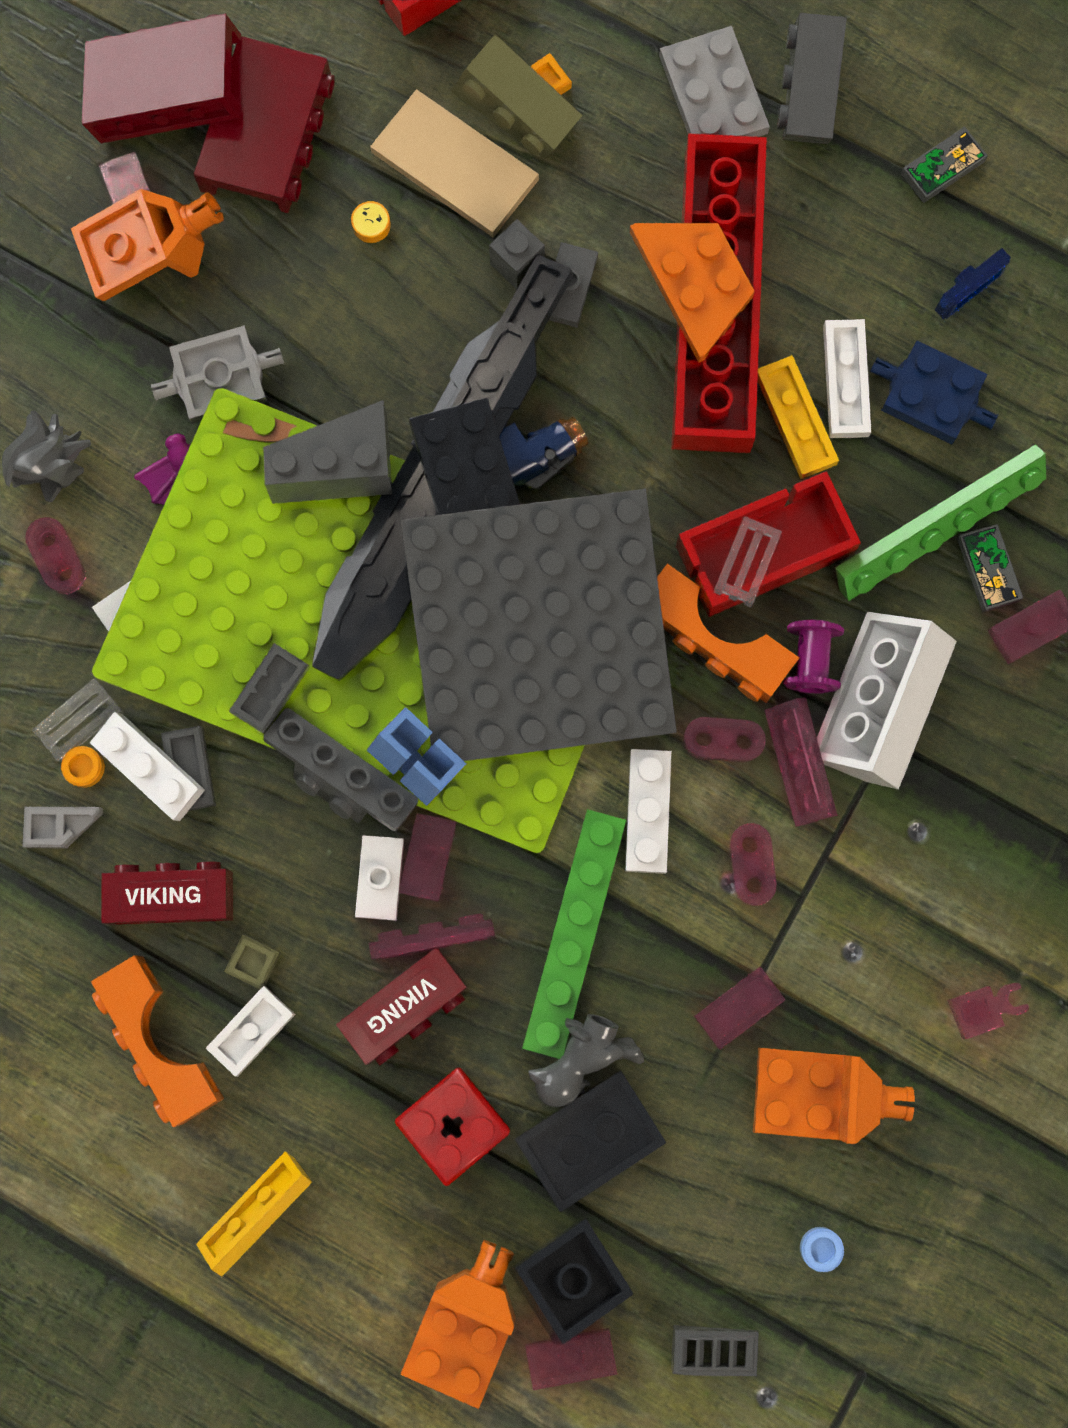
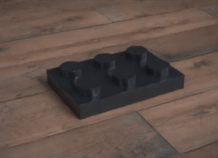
[409,397,520,515]
[515,1070,667,1212]

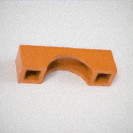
[657,563,799,703]
[91,955,224,1127]

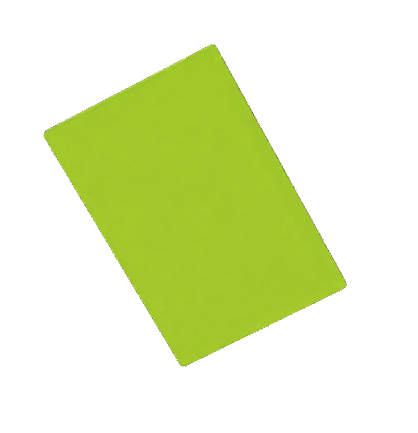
[92,388,585,853]

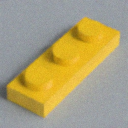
[758,355,839,479]
[196,1151,312,1277]

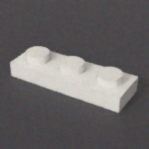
[823,319,871,438]
[90,712,205,821]
[625,749,672,874]

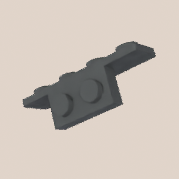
[263,708,418,831]

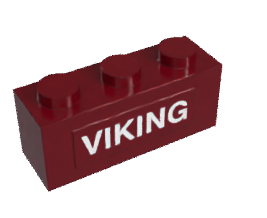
[101,862,233,925]
[336,947,468,1066]

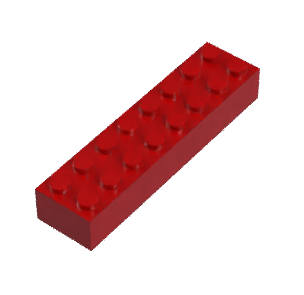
[672,133,767,453]

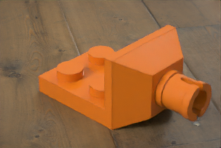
[71,189,224,301]
[753,1048,915,1144]
[400,1240,516,1409]

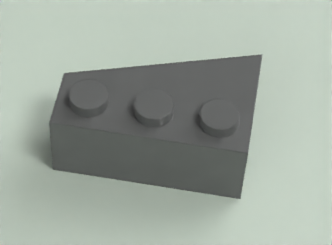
[777,13,847,144]
[263,400,392,504]

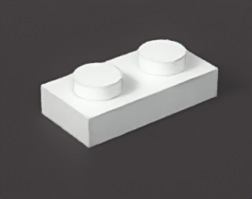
[206,986,296,1077]

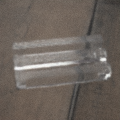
[713,516,782,607]
[32,678,122,762]

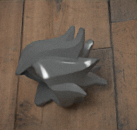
[2,411,91,502]

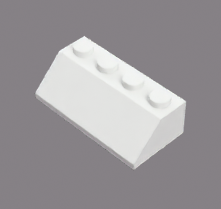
[809,612,957,790]

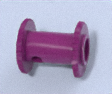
[783,620,844,694]

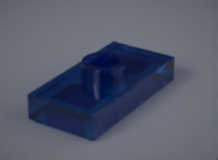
[935,248,1011,320]

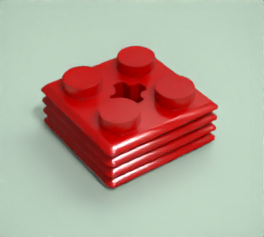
[395,1067,510,1186]

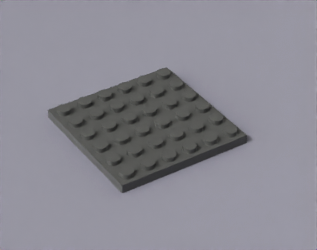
[401,489,677,761]

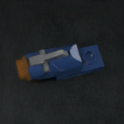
[499,417,589,491]

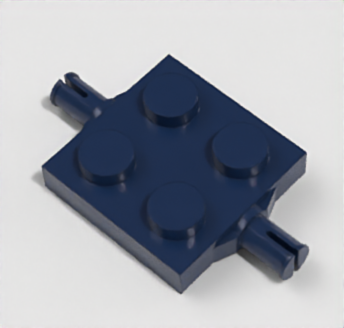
[870,340,998,445]

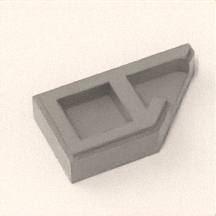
[23,807,103,849]

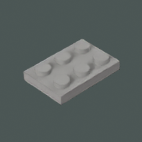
[659,26,770,137]

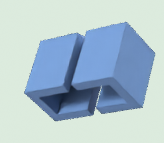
[367,707,466,806]

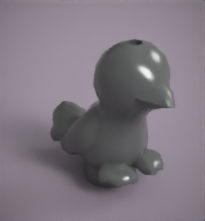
[528,1014,645,1108]

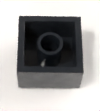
[508,1219,634,1345]

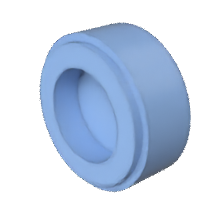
[800,1227,844,1272]

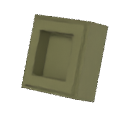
[224,935,281,989]

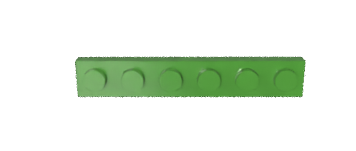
[835,444,1046,601]
[522,809,626,1059]

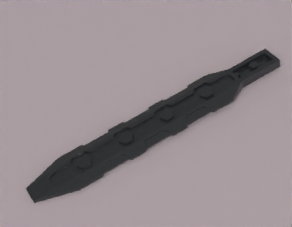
[312,254,573,681]

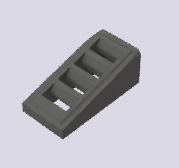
[671,1325,759,1376]

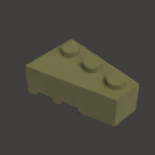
[451,34,583,160]

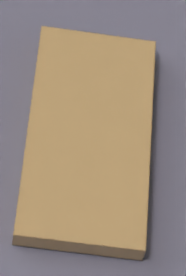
[370,89,539,238]

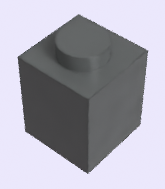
[489,219,545,289]

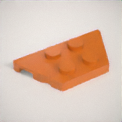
[630,223,755,362]

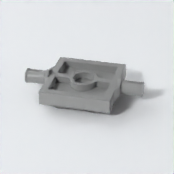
[151,325,284,424]

